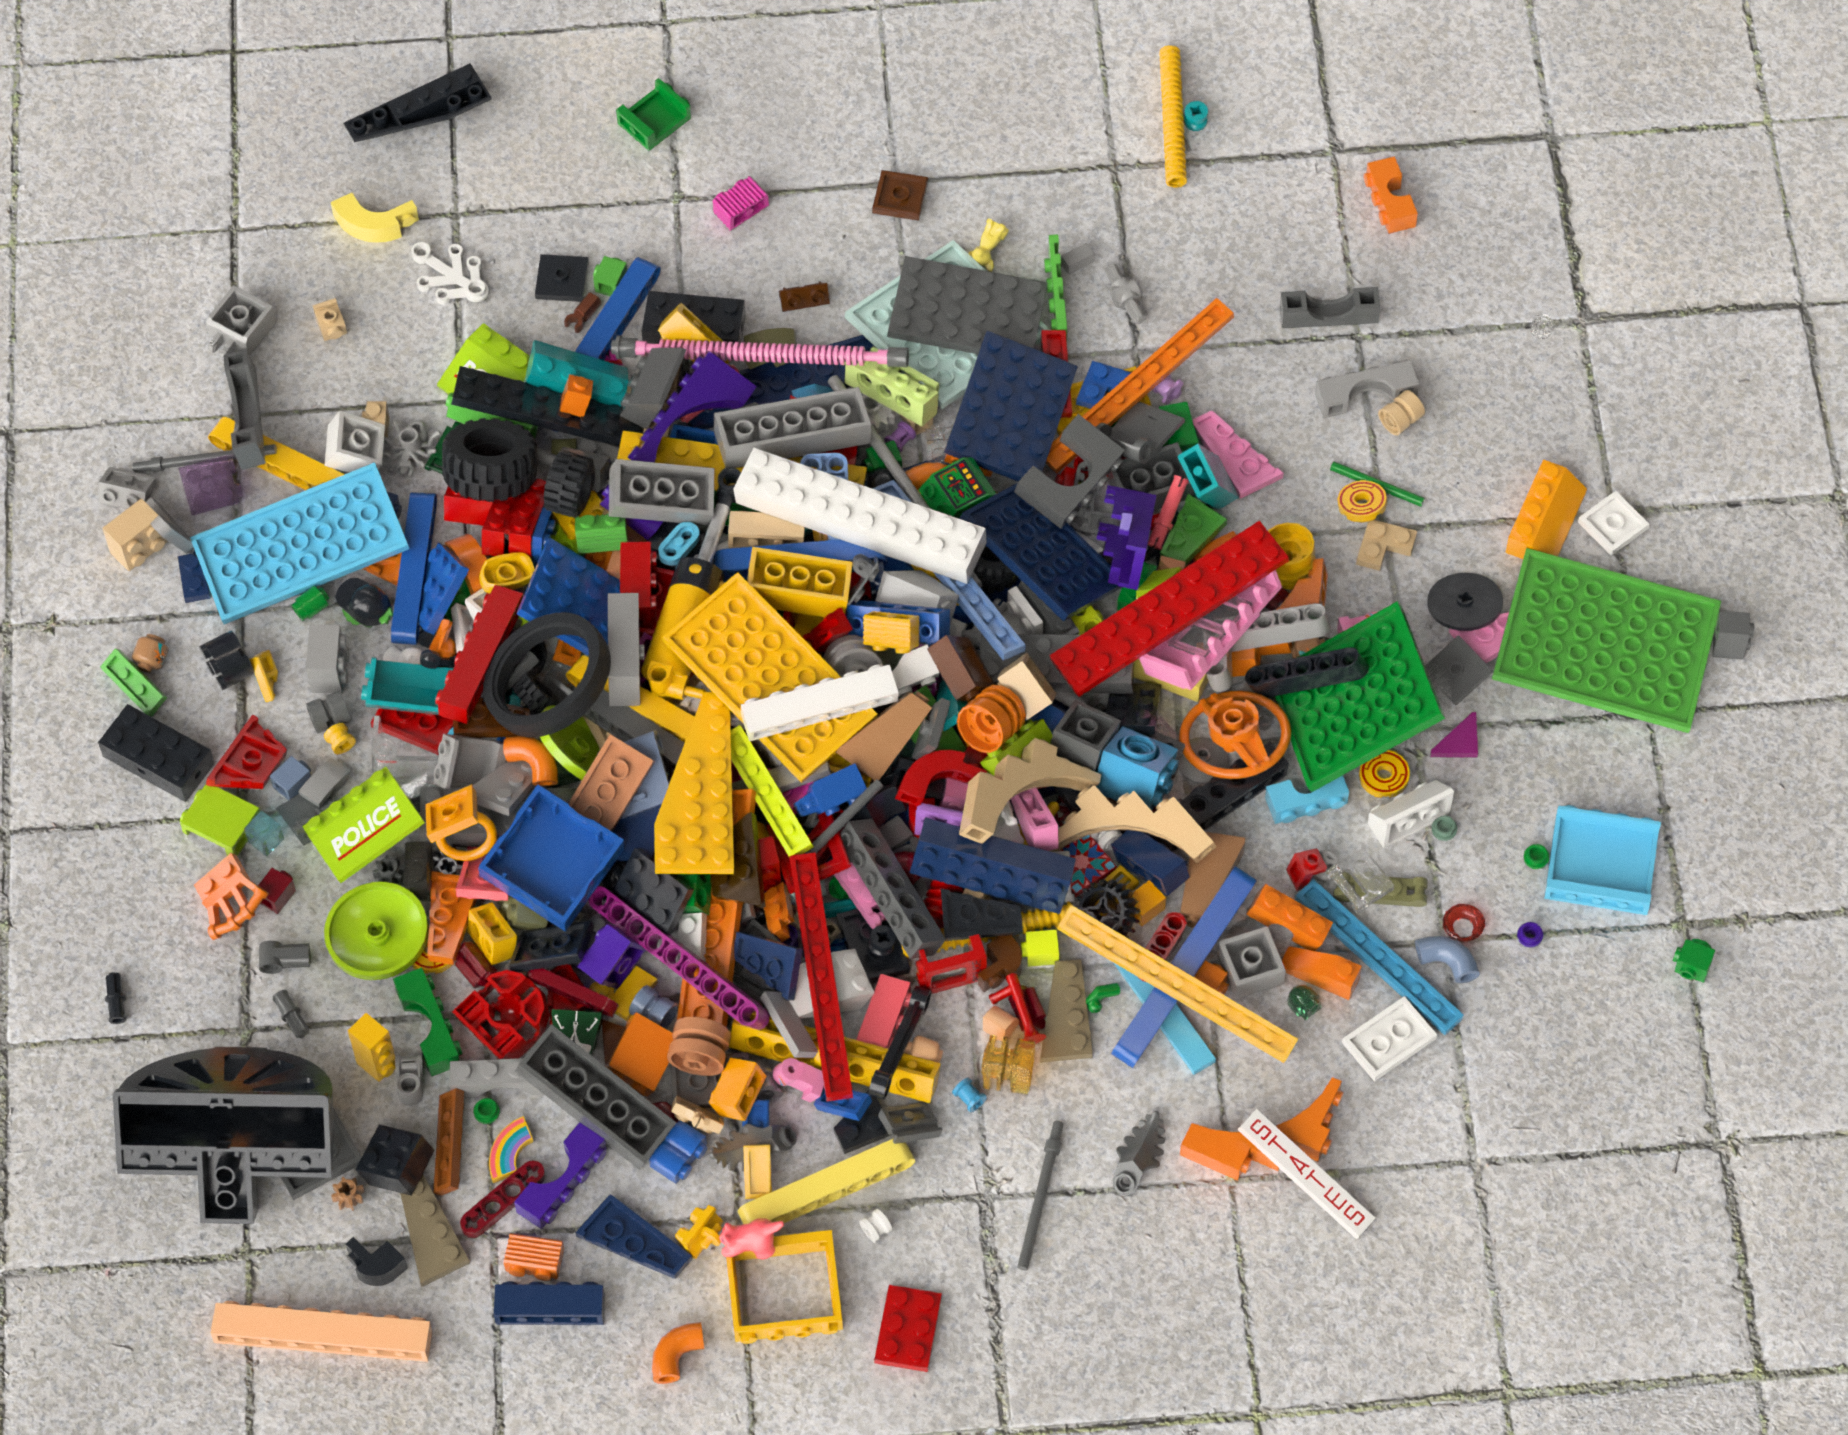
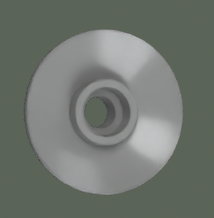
[1178,737,1228,784]

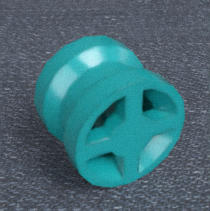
[1184,101,1208,131]

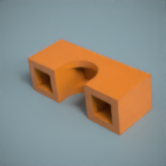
[1364,156,1418,234]
[1246,884,1333,951]

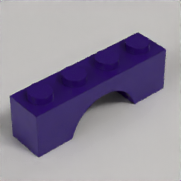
[514,1122,607,1230]

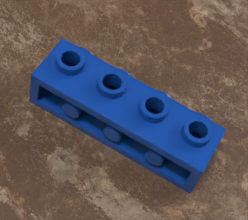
[847,600,950,647]

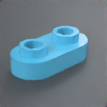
[658,522,700,566]

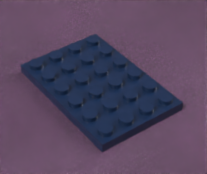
[944,331,1078,482]
[959,483,1122,622]

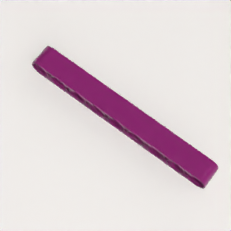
[588,887,769,1030]

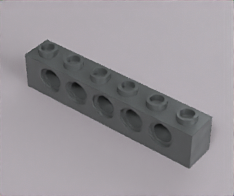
[840,818,946,959]

